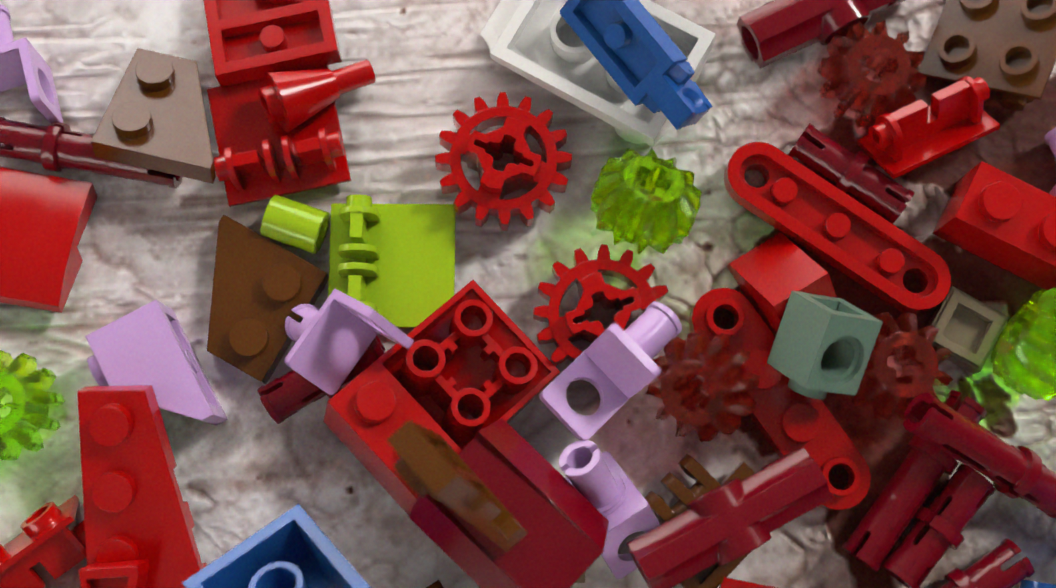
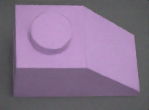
[85,300,228,426]

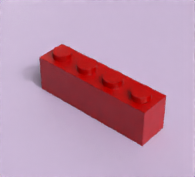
[932,161,1056,295]

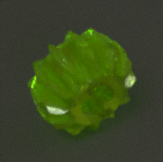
[590,148,702,254]
[990,287,1056,401]
[0,350,66,461]

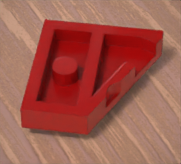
[203,0,342,88]

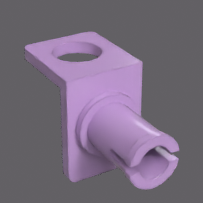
[0,4,63,124]
[285,289,414,395]
[540,301,682,441]
[559,440,660,579]

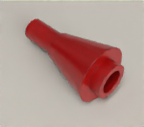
[258,59,376,133]

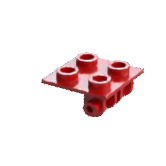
[207,65,351,207]

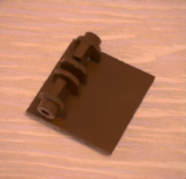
[918,0,1056,111]

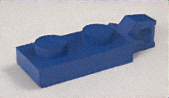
[560,0,712,130]

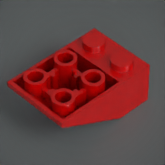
[323,280,561,515]

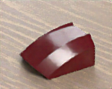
[408,418,609,588]

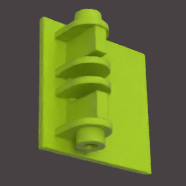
[328,194,456,328]

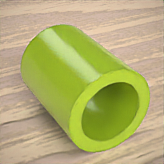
[261,195,330,254]

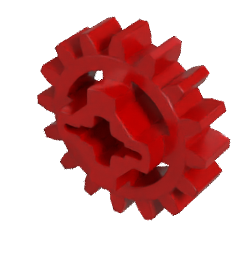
[435,92,572,231]
[533,244,669,381]

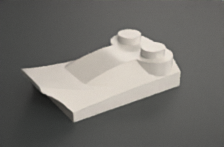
[480,0,716,147]

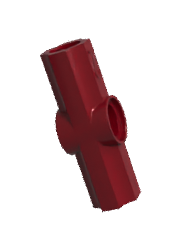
[737,0,905,69]
[626,447,832,588]

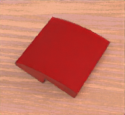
[0,167,98,313]

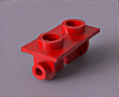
[857,76,1000,179]
[0,494,86,588]

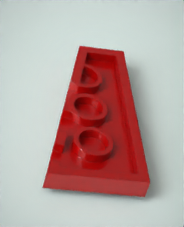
[77,385,207,588]

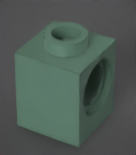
[767,290,883,399]

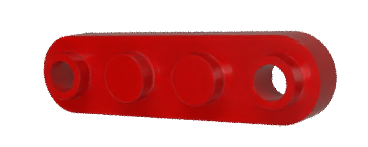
[724,142,951,314]
[689,288,871,510]

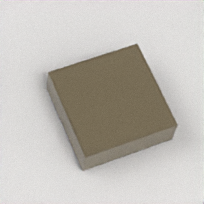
[918,286,1009,374]

